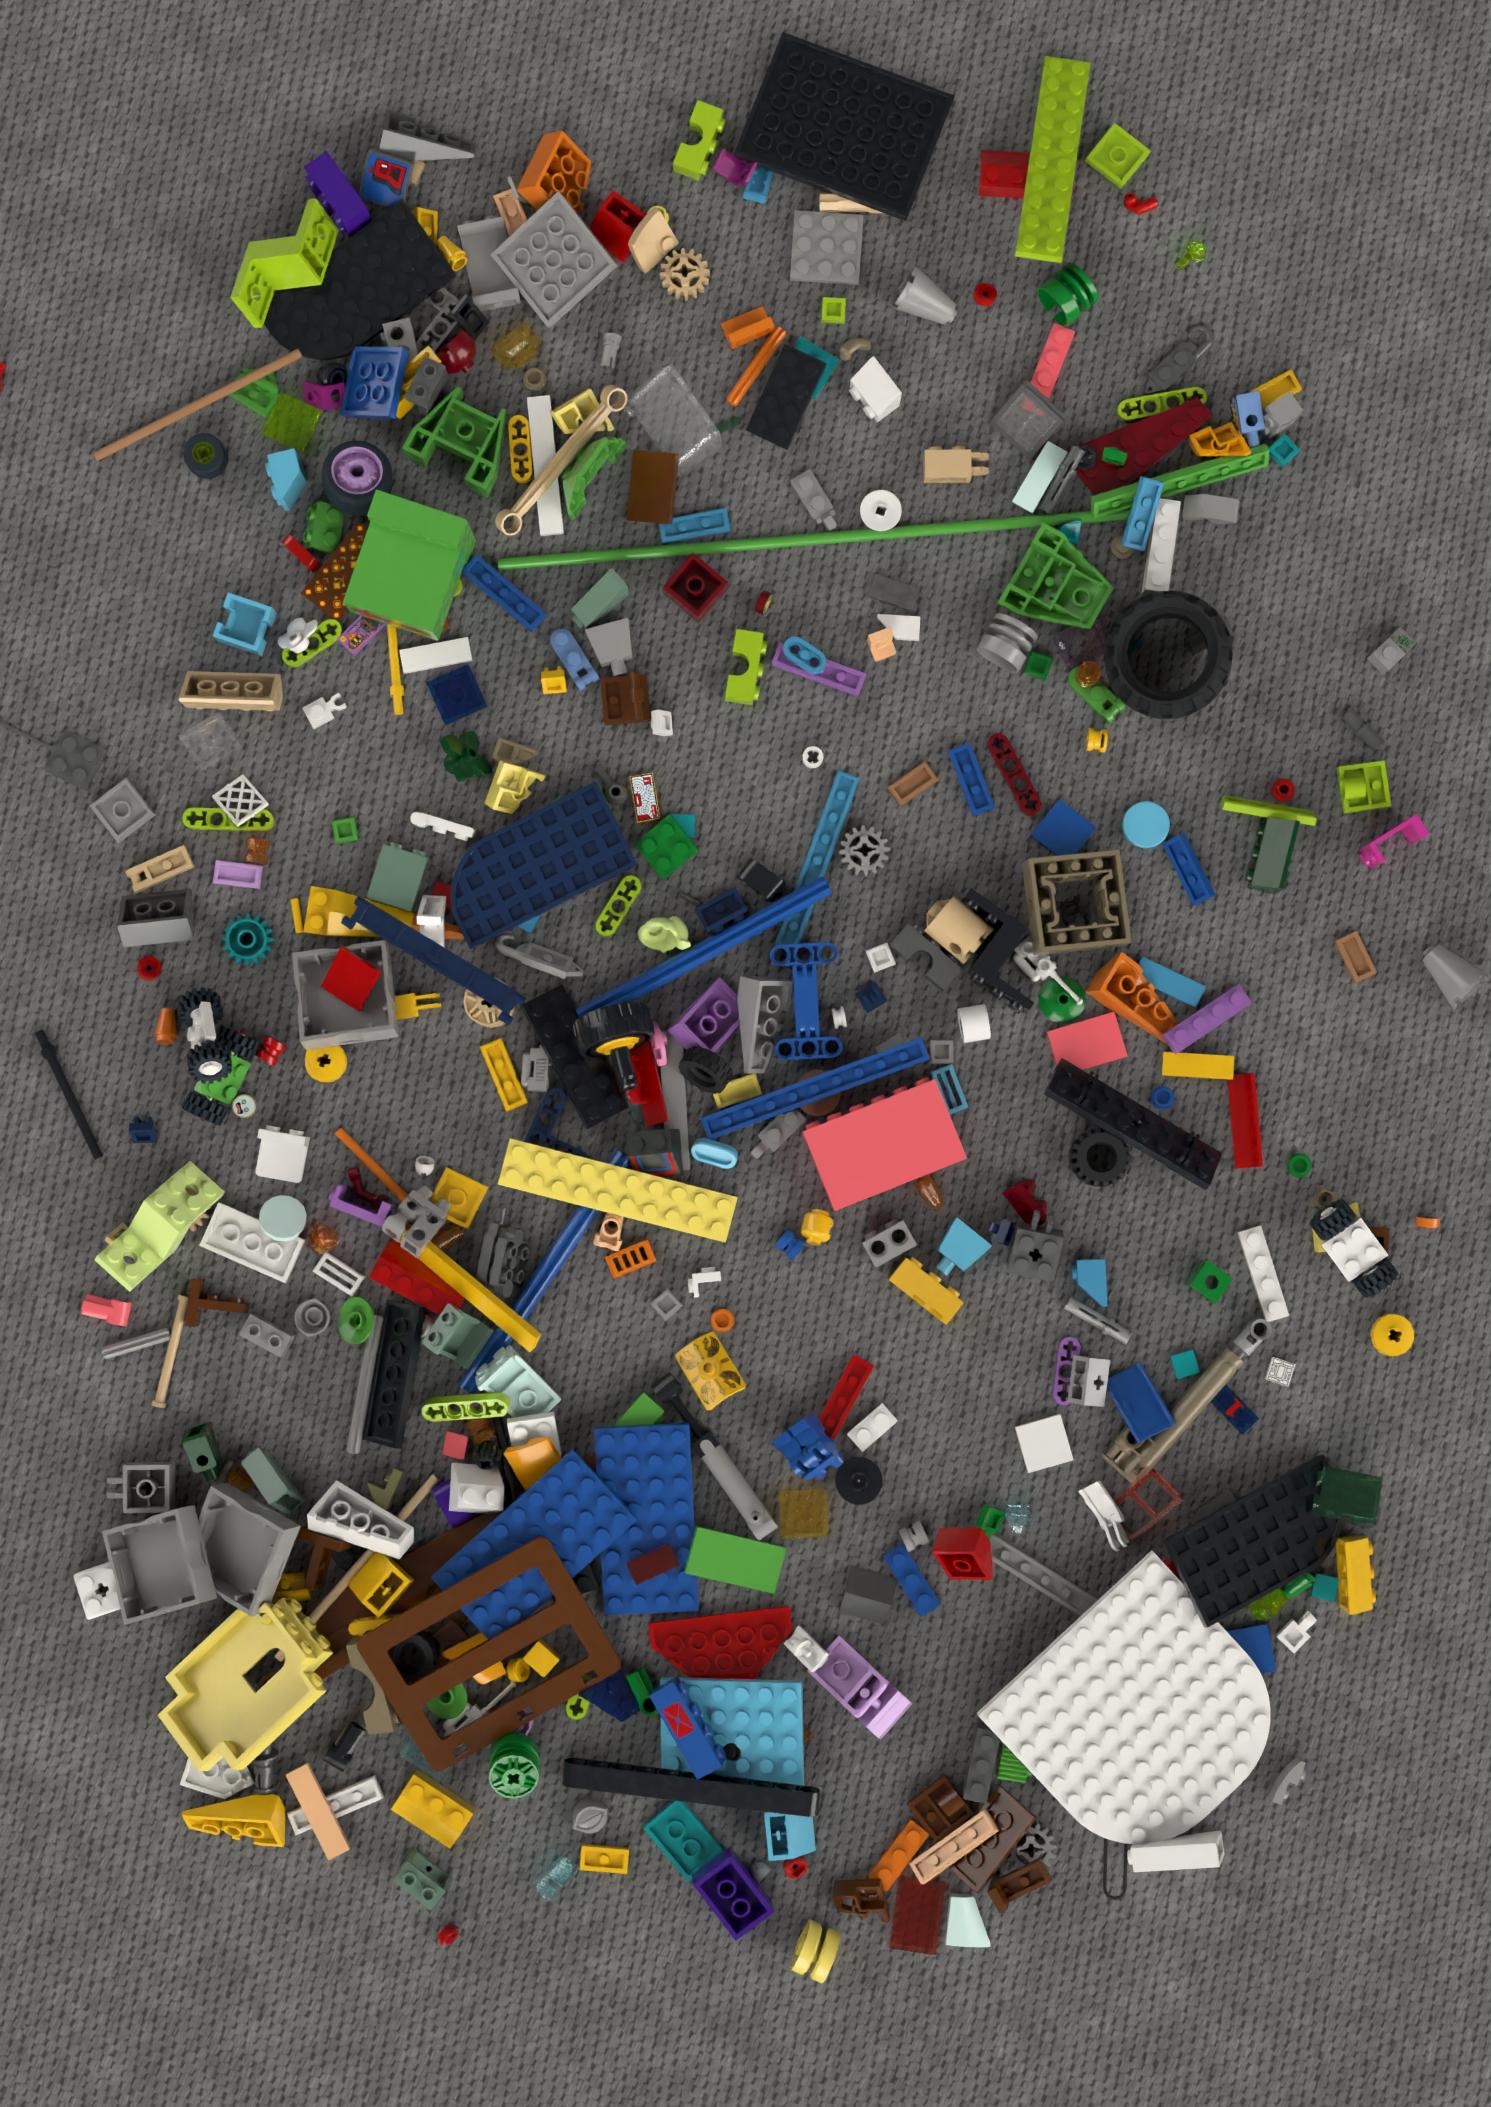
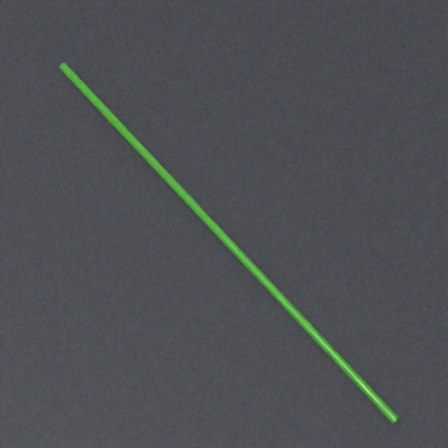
[498,508,1131,570]

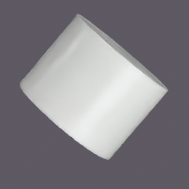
[957,1004,991,1043]

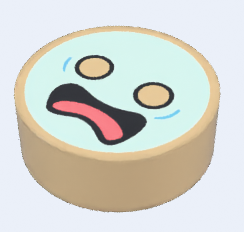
[232,1095,257,1118]

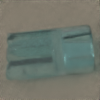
[533,1856,578,1900]

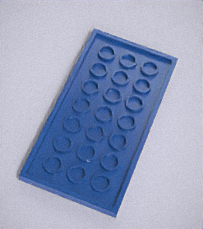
[594,1422,699,1615]
[431,1449,637,1639]

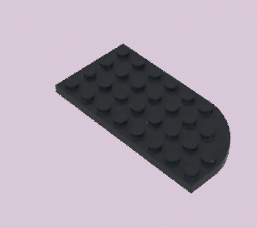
[264,199,457,360]
[1163,1455,1343,1628]

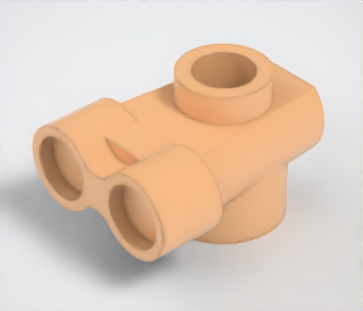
[593,1212,624,1251]

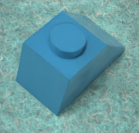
[1071,1259,1108,1307]

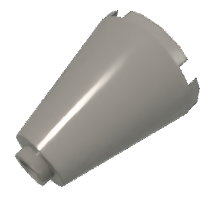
[891,265,958,325]
[1422,944,1489,1009]

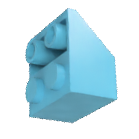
[265,448,307,511]
[764,1812,816,1861]

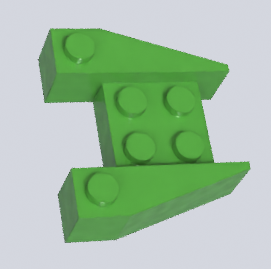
[402,386,507,498]

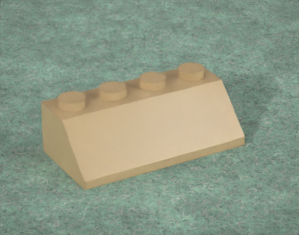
[179,671,283,711]

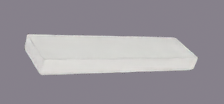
[287,1775,384,1835]

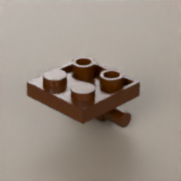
[600,672,651,726]

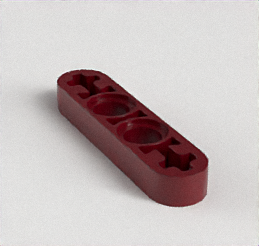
[987,733,1042,816]

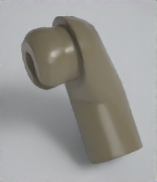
[839,338,871,361]

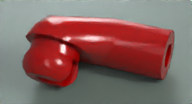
[1123,193,1158,215]

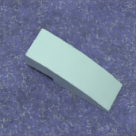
[1012,441,1068,514]

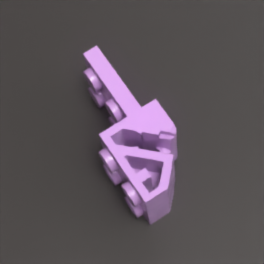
[808,1636,912,1739]

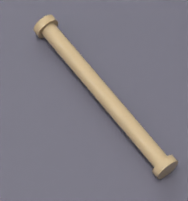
[151,1294,189,1408]

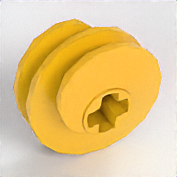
[305,1045,347,1083]
[1371,1314,1414,1356]

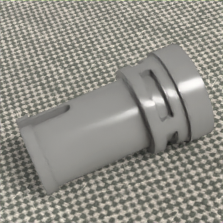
[600,333,622,370]

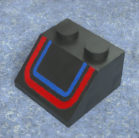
[626,1129,683,1178]

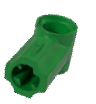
[626,1667,658,1717]

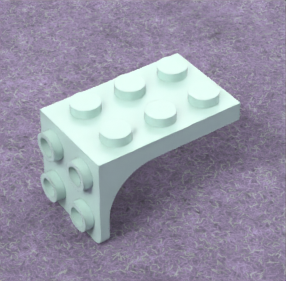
[475,1345,562,1417]

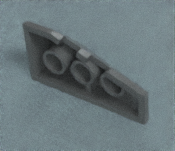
[379,109,475,161]

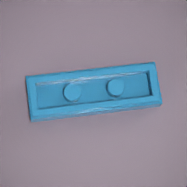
[1121,476,1164,551]
[659,508,731,544]
[1138,956,1206,1008]

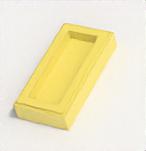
[713,1073,762,1109]

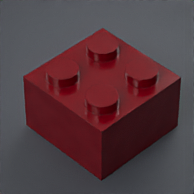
[662,552,728,623]

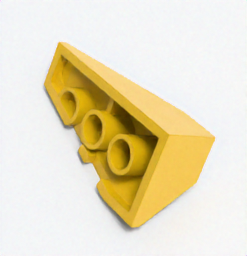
[182,1793,285,1847]

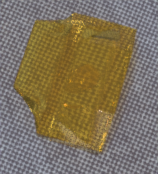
[491,323,541,371]

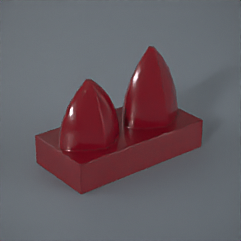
[1002,1179,1047,1226]

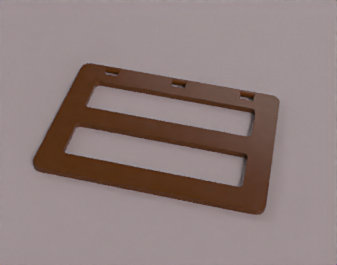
[357,1536,621,1772]

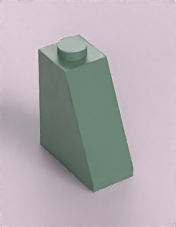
[571,568,629,629]
[241,1447,307,1515]

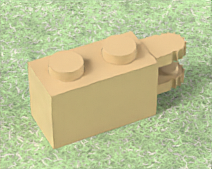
[923,446,989,483]

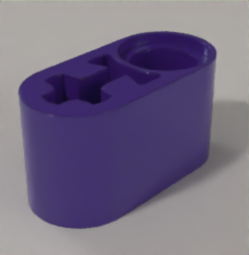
[432,1478,474,1528]

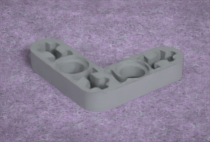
[416,287,459,354]

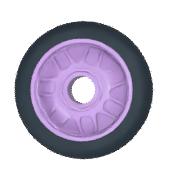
[322,441,393,516]

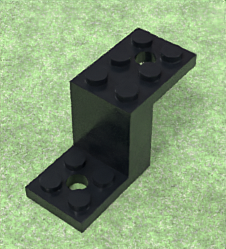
[962,888,1034,1014]

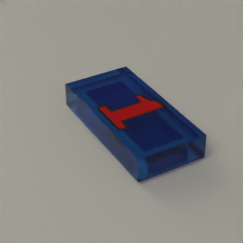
[1211,1384,1259,1435]

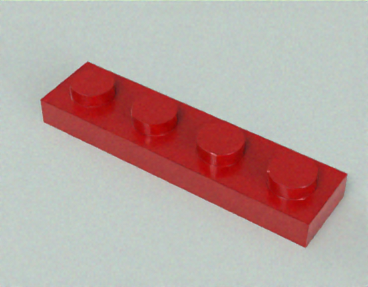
[818,1354,874,1440]

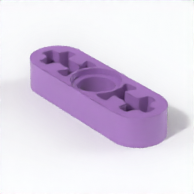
[1052,1336,1080,1405]

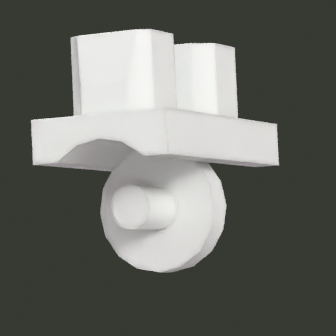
[784,1625,829,1673]

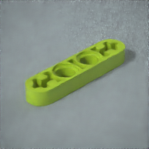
[1117,387,1207,422]
[182,808,275,831]
[421,1392,511,1422]

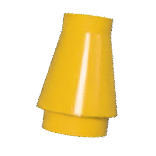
[435,236,467,271]

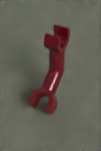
[347,1166,389,1210]

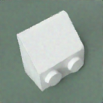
[849,356,902,422]
[449,1463,504,1514]

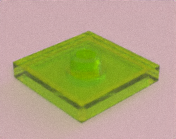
[261,392,324,454]

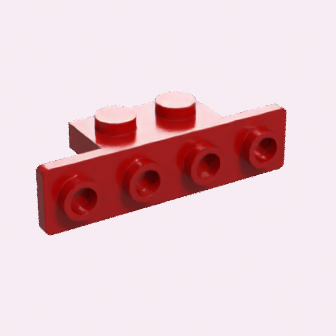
[626,1041,669,1126]

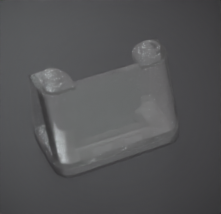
[623,362,722,478]

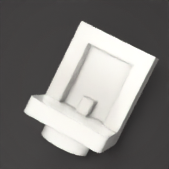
[688,1267,721,1298]

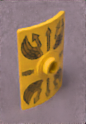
[675,1331,746,1411]

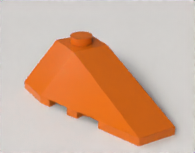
[1086,952,1179,1043]

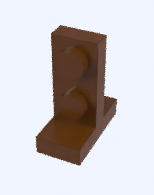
[185,1278,249,1327]
[298,1525,352,1591]
[988,1857,1052,1913]

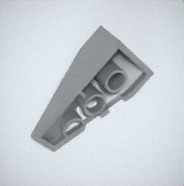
[737,976,793,1074]

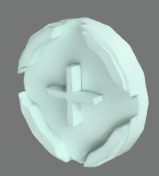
[259,1195,307,1241]

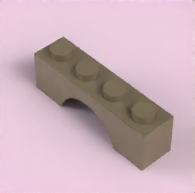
[346,1635,403,1734]

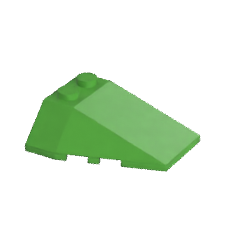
[562,437,627,521]
[997,522,1113,629]

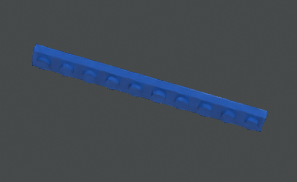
[701,1037,930,1140]

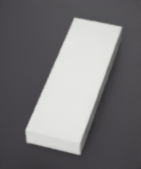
[399,637,473,674]

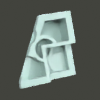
[945,1893,990,1947]

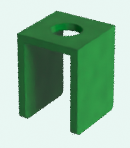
[1184,1260,1233,1304]

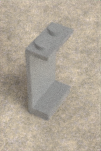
[457,216,521,312]

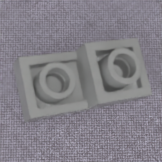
[1268,1757,1307,1805]

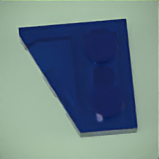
[579,1670,640,1722]

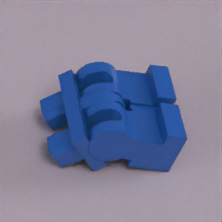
[772,1413,843,1481]

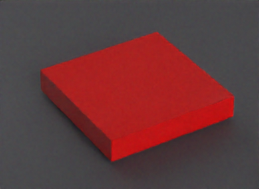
[320,946,382,1012]

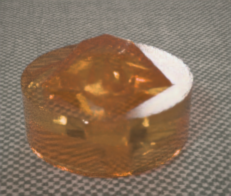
[227,1468,252,1492]

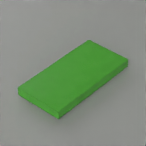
[684,1526,787,1594]

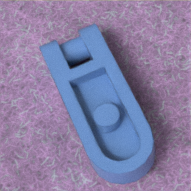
[550,629,600,691]

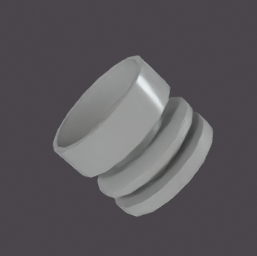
[976,613,1038,673]

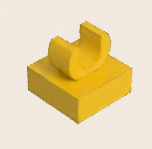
[541,666,567,694]

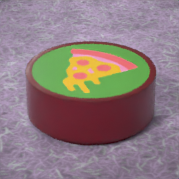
[755,591,773,615]

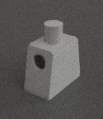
[585,618,633,677]

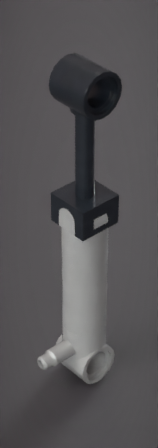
[651,1372,778,1541]

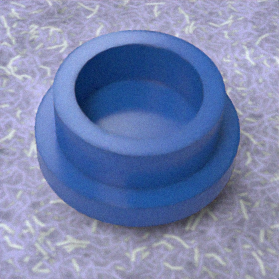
[1150,1086,1174,1109]

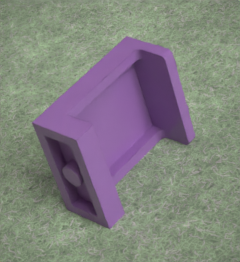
[328,1184,397,1227]

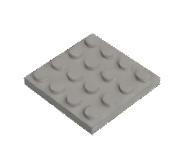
[490,191,618,328]

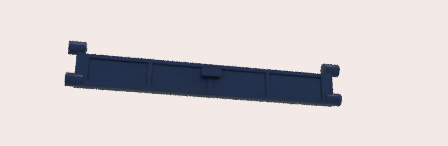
[341,896,526,1025]

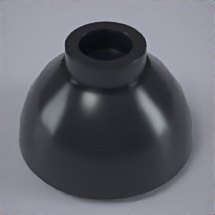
[317,362,348,395]

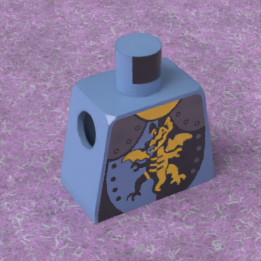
[1228,391,1265,448]

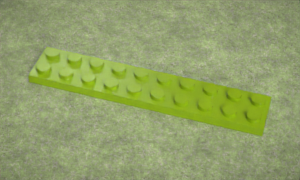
[1015,56,1091,263]

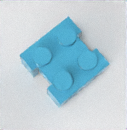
[213,593,277,657]

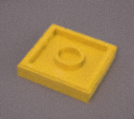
[430,1167,489,1229]

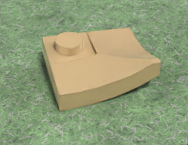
[628,207,679,274]

